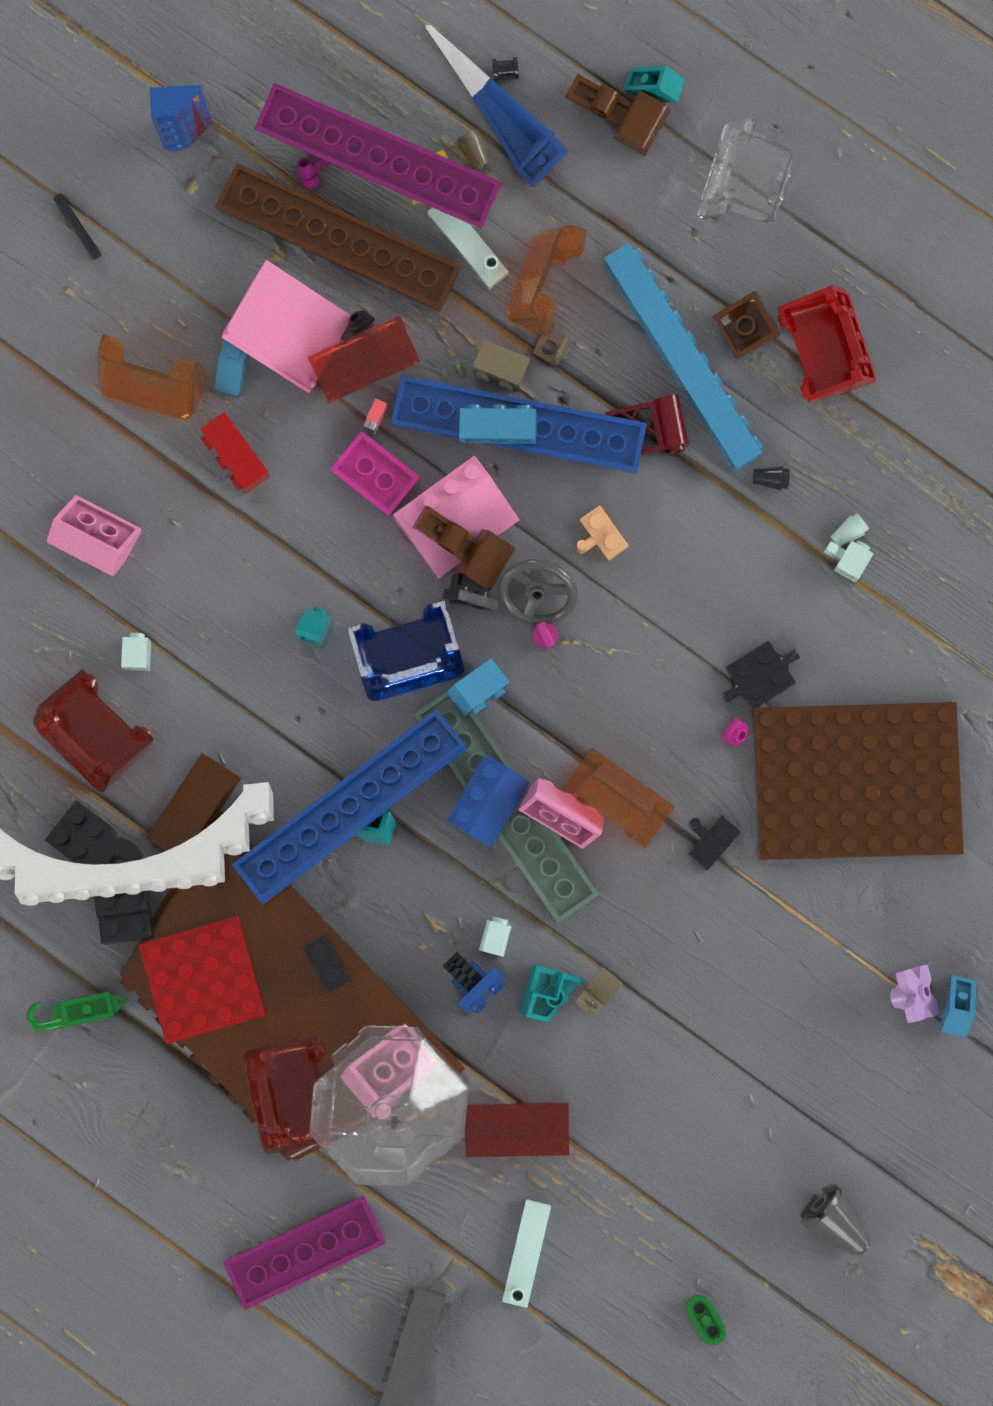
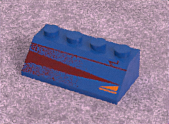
[150,85,212,152]

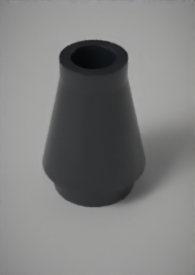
[753,466,790,491]

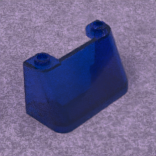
[347,600,465,701]

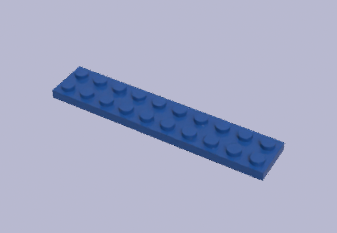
[391,375,647,474]
[232,709,468,905]

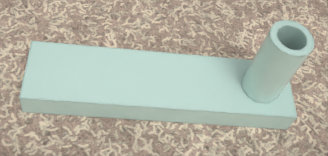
[428,208,509,290]
[502,1199,551,1308]

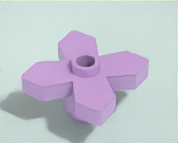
[890,964,940,1023]

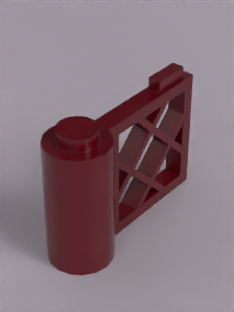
[605,395,689,456]

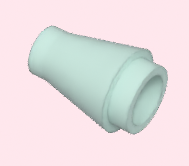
[830,513,869,547]

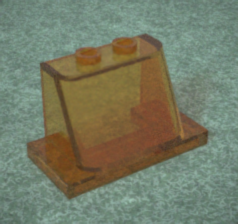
[562,748,675,848]

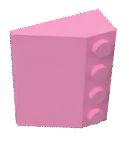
[393,455,520,579]

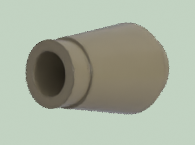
[458,130,489,170]

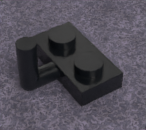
[442,573,498,611]
[688,815,741,870]

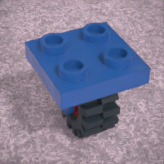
[443,952,506,1015]

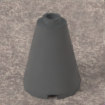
[800,1184,870,1255]

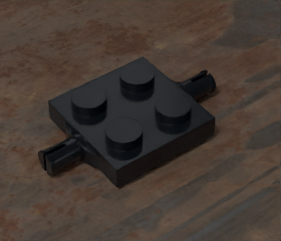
[722,641,800,710]

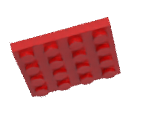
[139,916,266,1044]

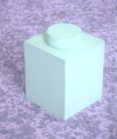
[121,633,151,671]

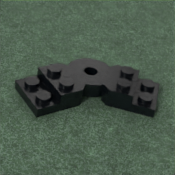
[45,800,153,945]

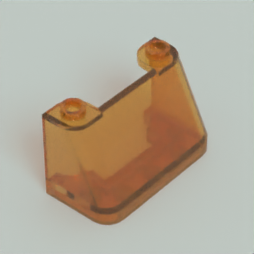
[507,225,586,337]
[98,334,207,421]

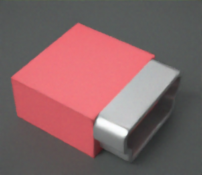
[363,398,388,435]

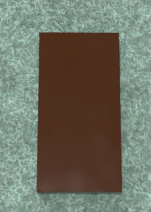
[146,753,241,851]

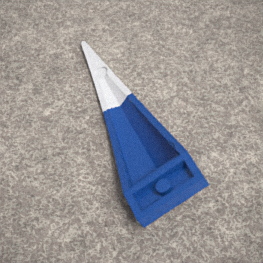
[426,25,569,187]

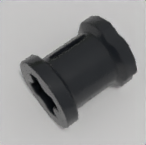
[492,57,519,81]

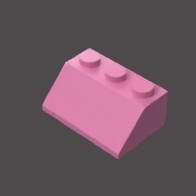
[47,495,142,576]
[518,778,604,849]

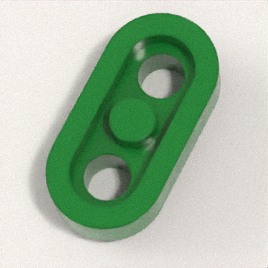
[686,1295,726,1345]

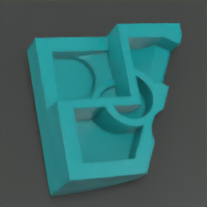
[518,964,584,1023]

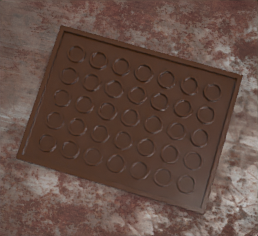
[753,702,964,860]

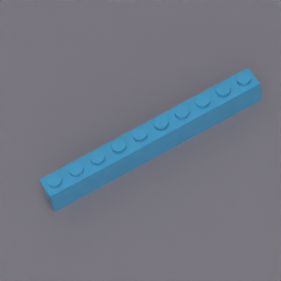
[603,243,763,473]

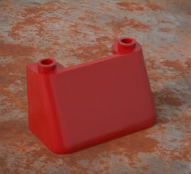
[777,285,876,402]

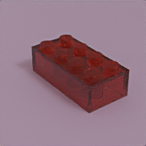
[306,315,420,403]
[465,1102,570,1157]

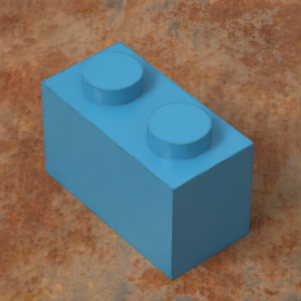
[447,658,510,717]

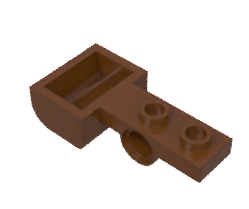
[565,74,670,156]
[413,506,516,592]

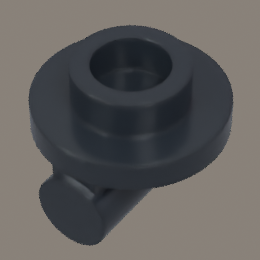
[348,310,375,339]

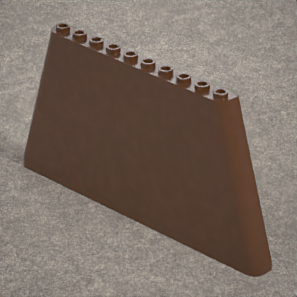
[120,810,466,1161]

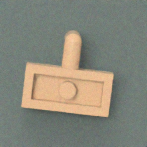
[576,505,629,561]

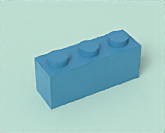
[459,404,537,444]

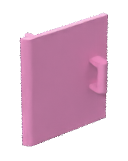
[221,260,351,393]

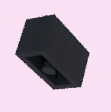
[303,935,352,993]

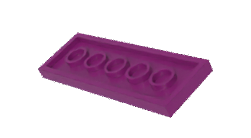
[223,1195,386,1310]

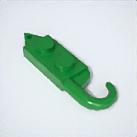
[26,991,129,1032]

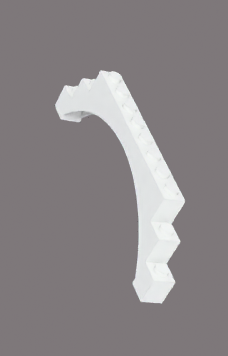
[0,782,274,906]

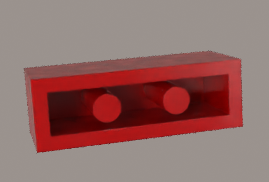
[200,412,270,494]

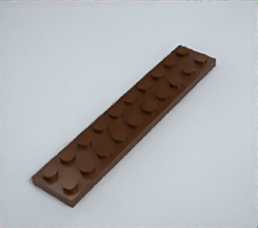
[215,163,461,312]

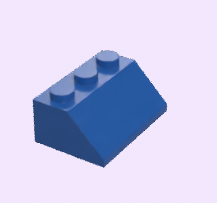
[446,754,530,848]

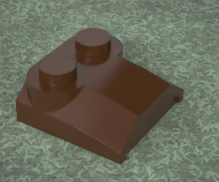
[712,291,781,360]

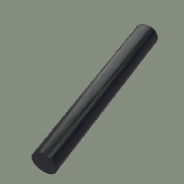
[53,193,102,260]

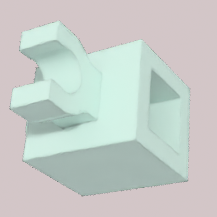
[824,541,874,583]

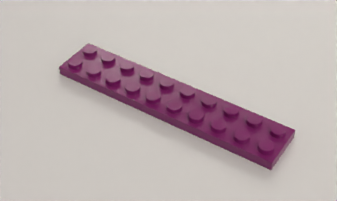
[254,83,503,230]

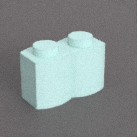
[479,917,511,957]

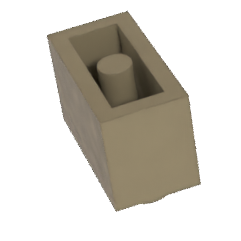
[473,339,531,391]

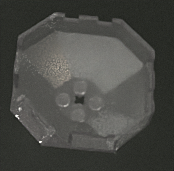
[309,1026,469,1186]

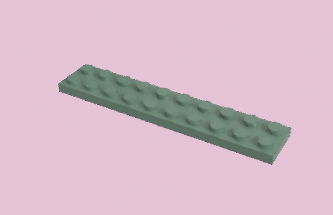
[414,691,600,924]

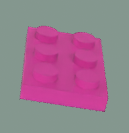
[330,431,421,517]

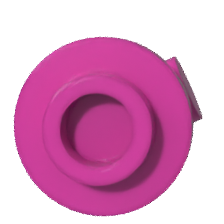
[533,621,558,649]
[721,717,748,746]

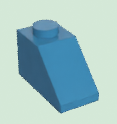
[214,339,250,397]
[941,975,977,1038]

